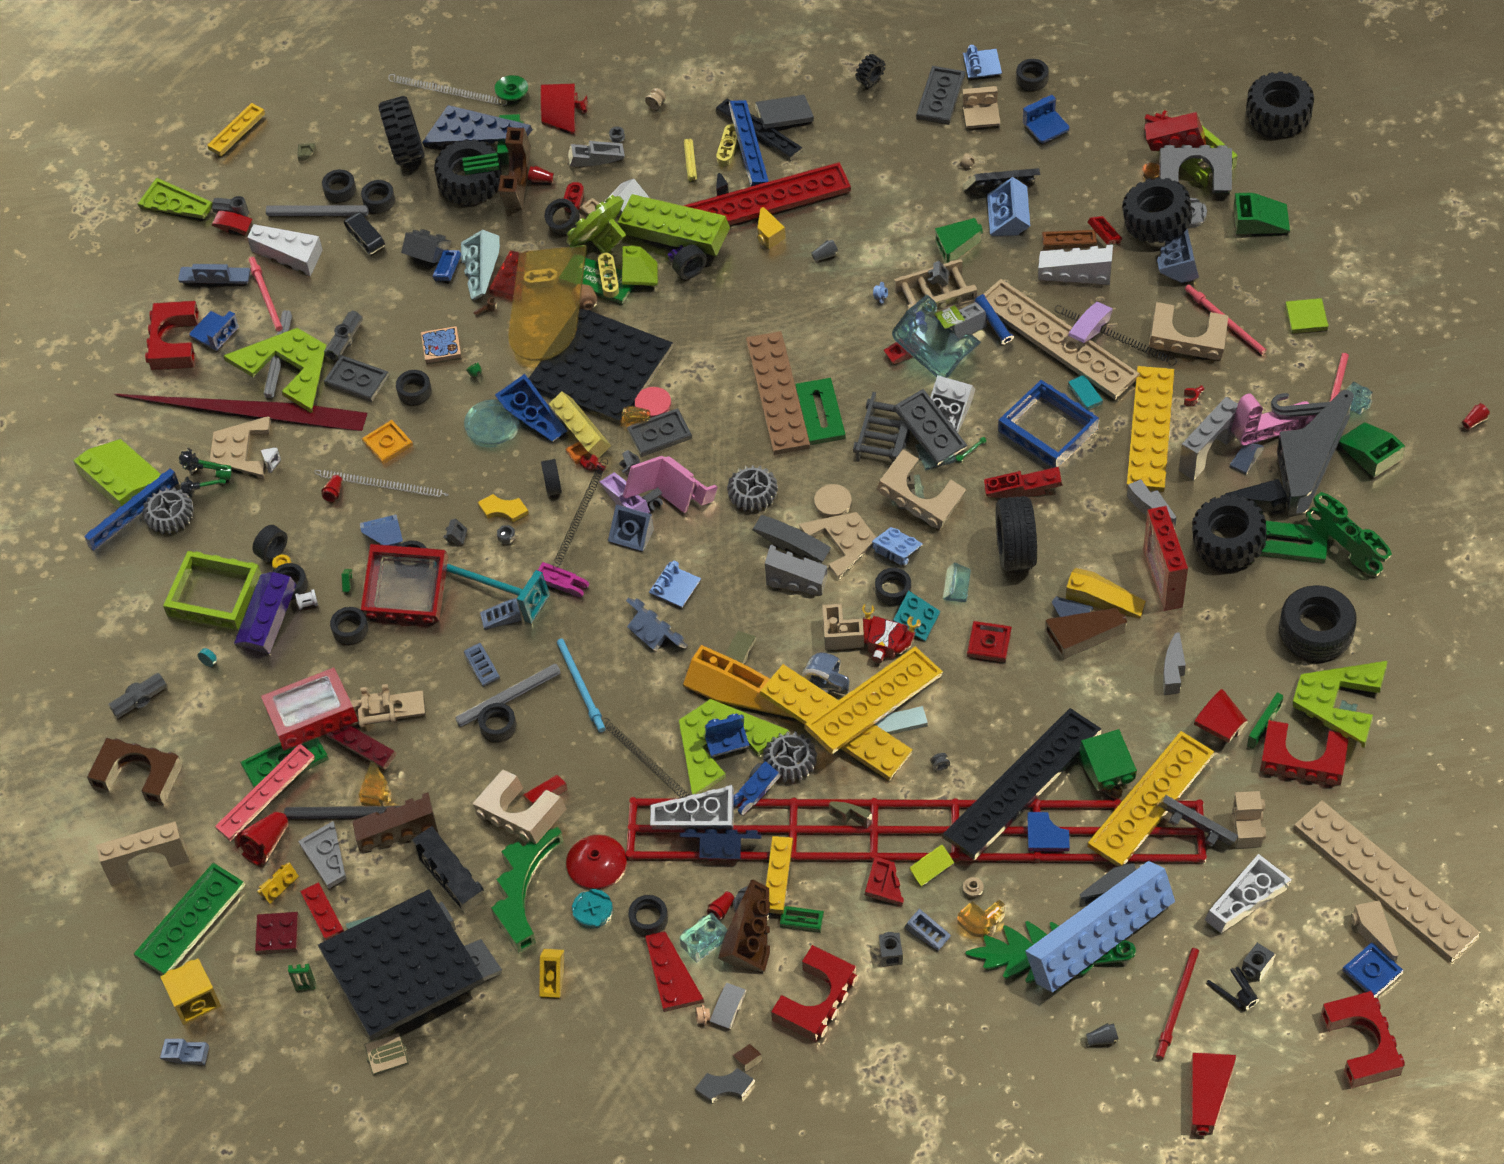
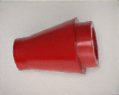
[528,166,554,183]
[1462,403,1490,430]
[321,475,343,502]
[707,891,735,921]

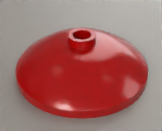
[566,835,627,890]

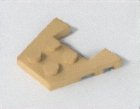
[210,417,271,478]
[799,512,876,580]

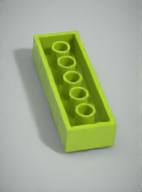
[618,194,730,256]

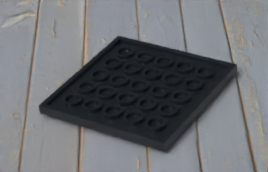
[528,309,674,425]
[318,889,484,1040]

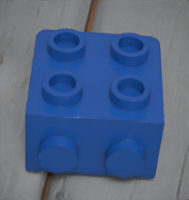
[1023,95,1069,143]
[704,713,749,757]

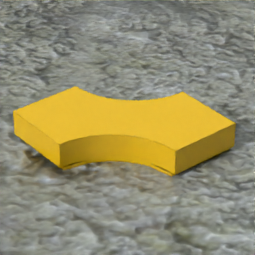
[477,494,529,522]

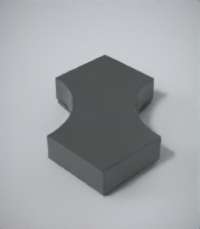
[695,1068,755,1103]

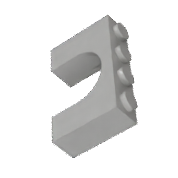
[1159,145,1232,193]
[1179,397,1238,480]

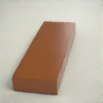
[1042,230,1097,249]

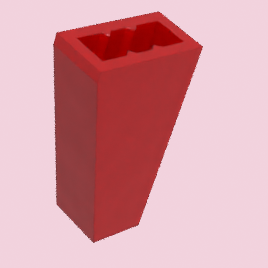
[1191,1052,1236,1136]

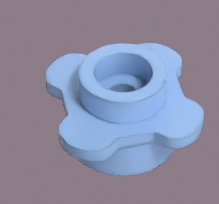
[873,282,888,304]

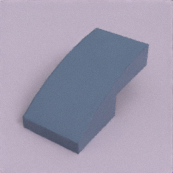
[160,1039,209,1065]

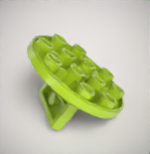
[566,195,626,253]

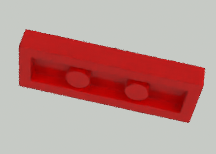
[300,882,344,941]

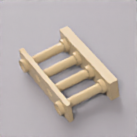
[894,259,977,317]

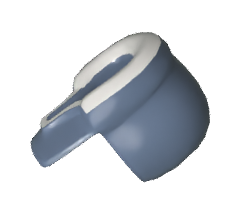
[802,652,850,695]

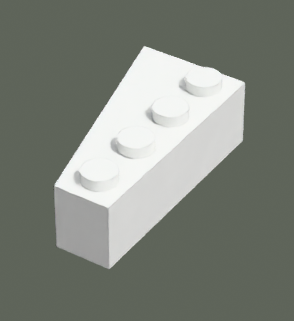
[1038,245,1113,285]
[1205,854,1292,933]

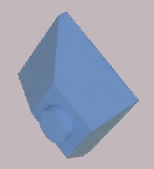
[360,514,403,546]

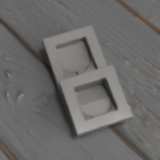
[710,983,746,1029]

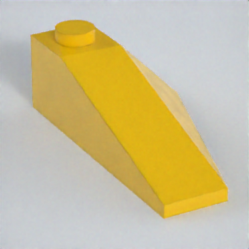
[1066,568,1146,619]

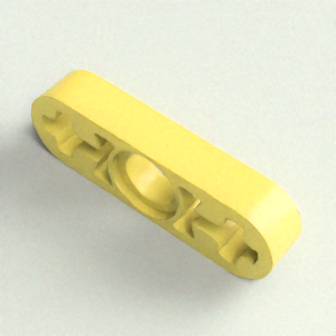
[716,124,738,166]
[598,253,619,298]

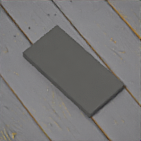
[916,66,965,124]
[893,389,968,466]

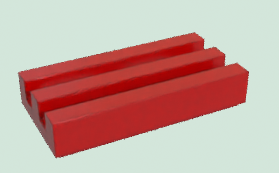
[1087,216,1122,245]

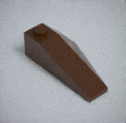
[718,879,770,972]

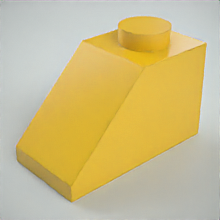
[757,207,786,249]
[539,949,564,998]

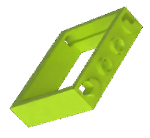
[163,551,261,631]

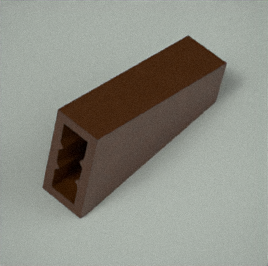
[1045,608,1127,660]

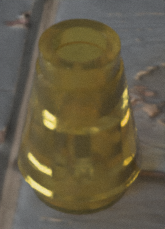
[622,406,651,424]

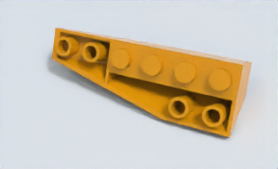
[683,645,794,718]

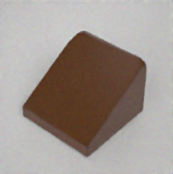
[733,1044,762,1072]

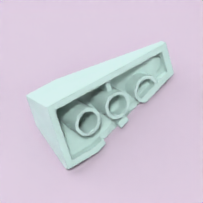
[461,230,500,300]

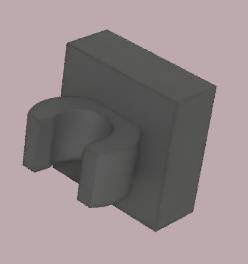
[928,261,949,287]
[619,450,641,475]
[642,488,663,511]
[443,519,467,546]

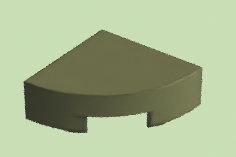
[298,143,316,161]

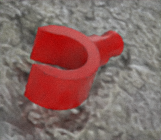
[575,92,588,113]
[1184,385,1205,407]
[580,454,606,471]

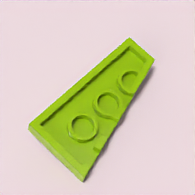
[138,178,213,219]

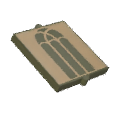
[364,1033,409,1076]

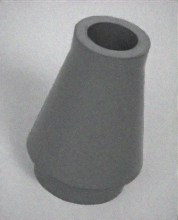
[811,240,839,262]
[1086,1023,1119,1046]

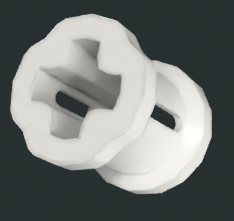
[295,589,318,610]

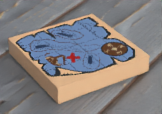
[421,326,462,364]

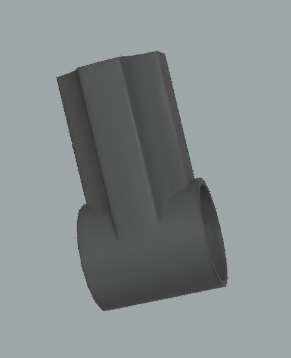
[212,196,249,217]

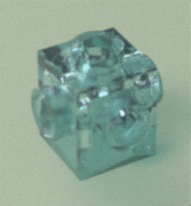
[1346,381,1373,415]

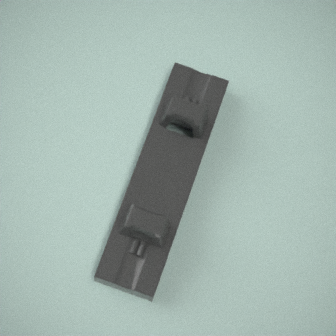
[1158,795,1238,846]

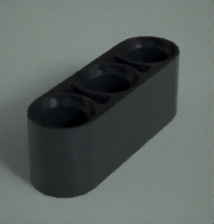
[343,212,386,255]

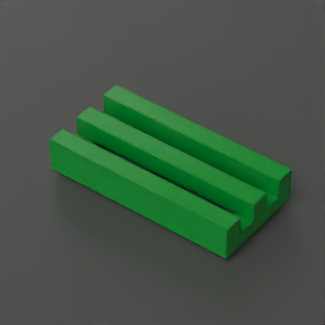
[462,153,500,175]
[780,906,824,933]
[288,964,316,991]

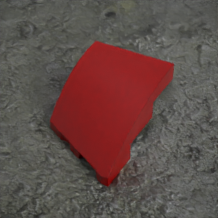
[541,83,576,134]
[1194,689,1248,743]

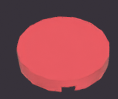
[635,387,671,419]

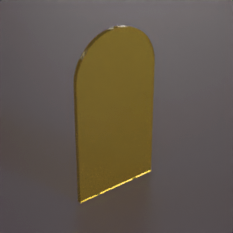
[508,245,587,361]

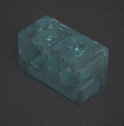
[680,912,727,963]

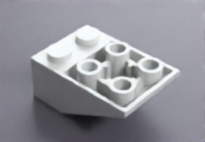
[930,375,975,433]

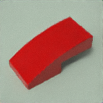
[212,211,252,235]
[884,334,926,364]

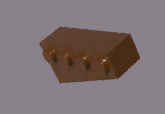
[352,792,438,851]

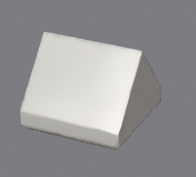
[261,448,281,473]

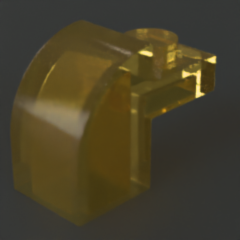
[958,899,1005,937]

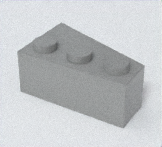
[765,545,828,595]

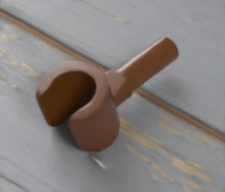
[473,297,497,316]

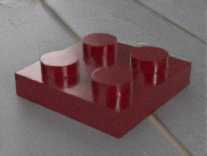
[255,912,299,955]

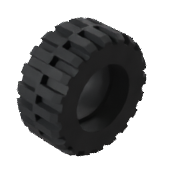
[1246,72,1314,137]
[378,96,425,166]
[434,139,502,205]
[1122,177,1192,244]
[1192,494,1267,569]

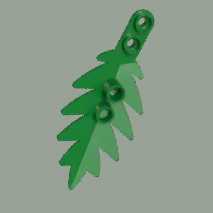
[965,921,1136,983]

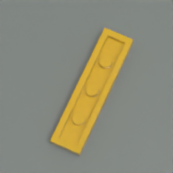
[207,103,265,156]
[766,836,793,914]

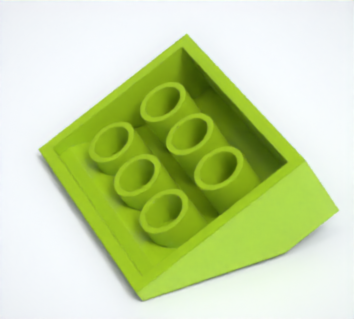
[73,439,161,508]

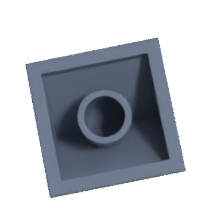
[608,505,654,551]

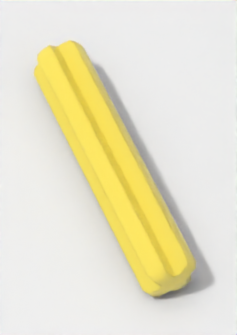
[684,139,697,181]

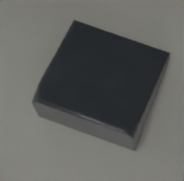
[716,173,729,196]

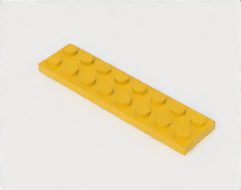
[1126,366,1174,492]
[804,646,943,754]
[760,664,913,781]
[1087,731,1214,866]

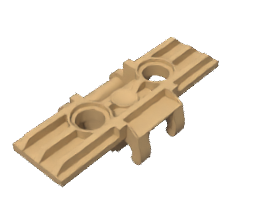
[330,684,425,727]

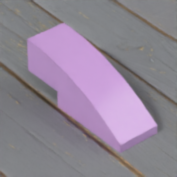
[1068,302,1113,343]
[599,472,650,513]

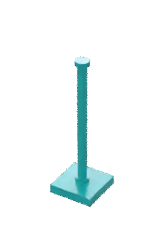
[434,562,550,624]

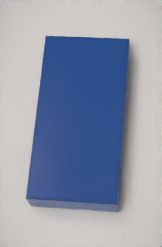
[432,250,461,281]

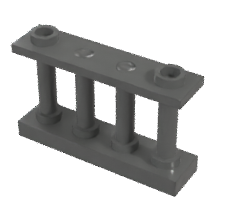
[853,392,910,463]

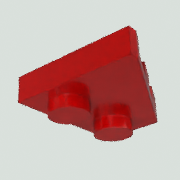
[864,857,904,906]

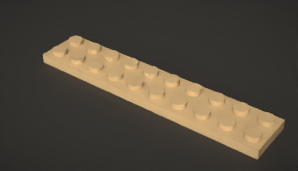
[984,279,1139,399]
[1294,800,1480,962]

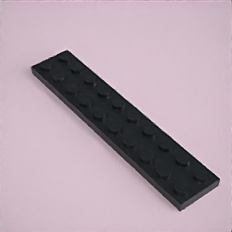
[943,708,1102,860]

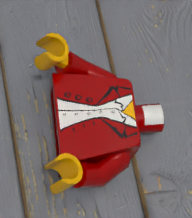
[862,604,921,664]

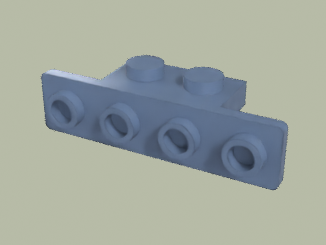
[178,264,250,284]
[626,598,688,651]

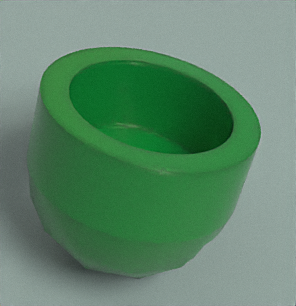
[466,362,482,378]

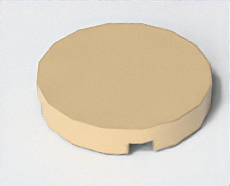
[814,484,852,518]

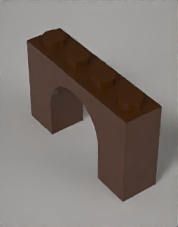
[498,127,531,210]
[87,738,182,806]

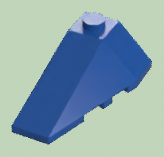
[495,374,568,442]

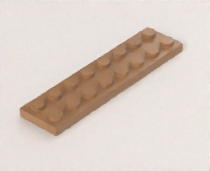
[746,331,810,455]

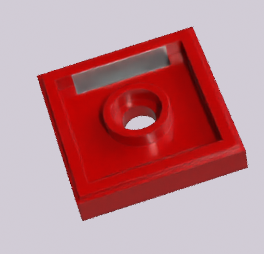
[967,621,1012,662]

